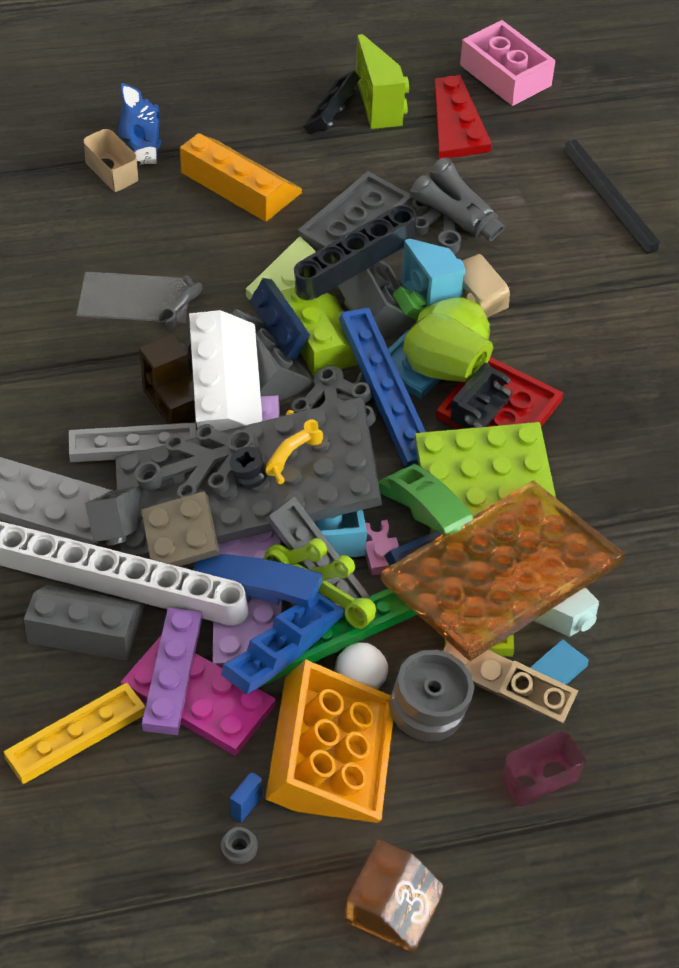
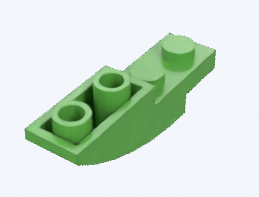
[378,464,473,534]

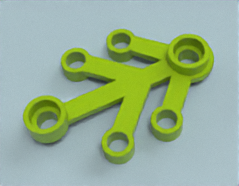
[263,538,376,629]

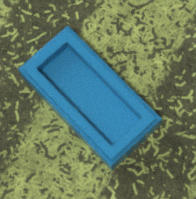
[530,639,589,685]

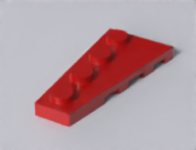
[434,75,492,159]

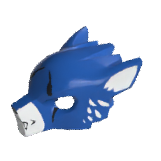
[117,83,161,165]

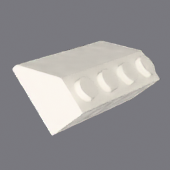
[189,310,263,435]

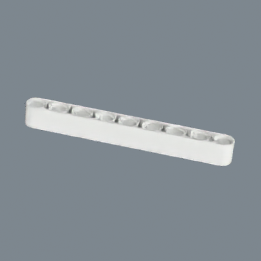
[0,521,249,626]

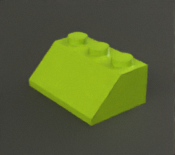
[281,287,358,377]

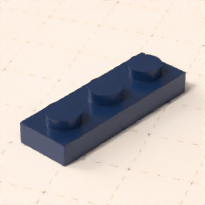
[250,278,310,359]

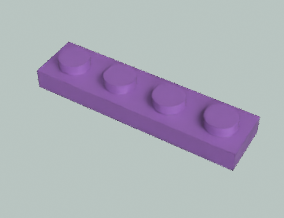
[142,607,202,735]

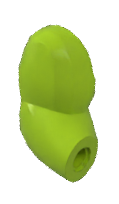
[403,297,493,382]

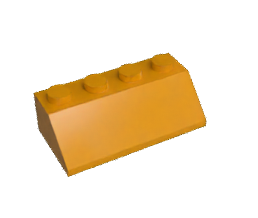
[180,133,302,222]

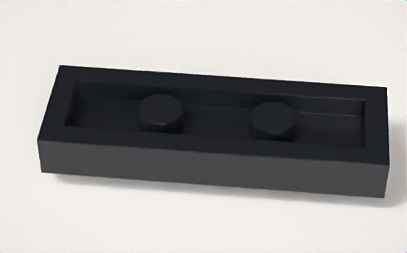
[303,70,361,135]

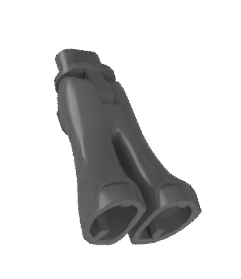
[409,157,505,242]

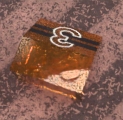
[345,839,445,953]

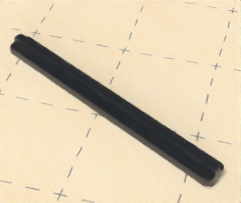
[564,139,660,253]

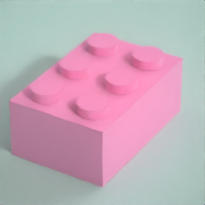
[460,20,555,106]

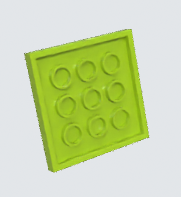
[414,422,564,551]

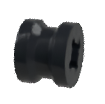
[230,446,268,489]

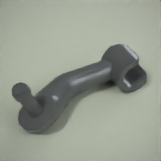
[159,275,203,330]

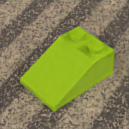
[356,34,409,129]

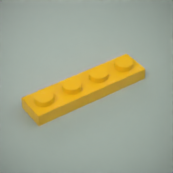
[3,682,145,784]

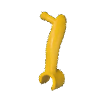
[265,419,323,485]

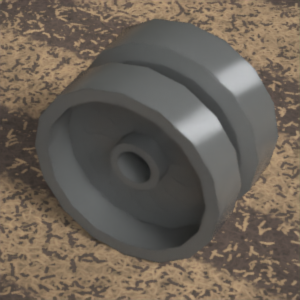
[389,650,474,742]

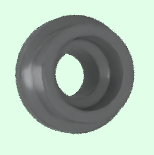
[221,827,258,864]

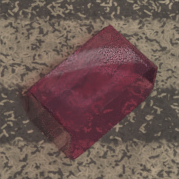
[502,731,587,807]

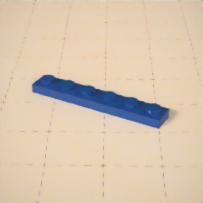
[339,307,426,468]

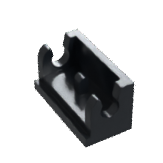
[450,362,512,429]

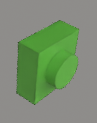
[393,286,426,320]

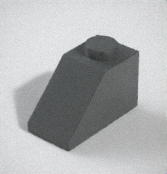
[85,486,141,545]

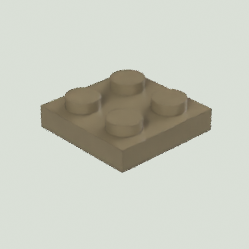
[141,491,220,567]

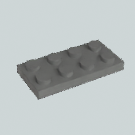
[297,171,412,250]

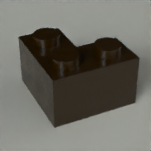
[139,334,196,424]

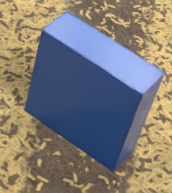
[230,772,262,823]

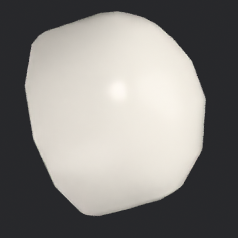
[334,642,388,690]

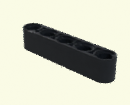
[294,205,416,300]

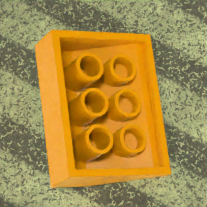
[265,659,393,823]

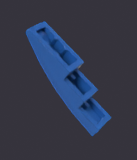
[193,554,323,608]
[221,592,344,694]

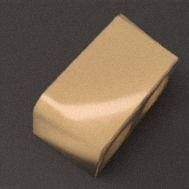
[84,129,138,192]
[461,254,510,318]

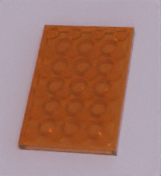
[381,480,625,661]

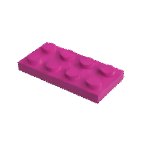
[121,635,276,756]

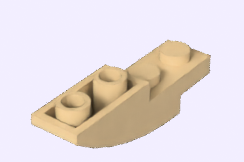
[443,633,578,723]

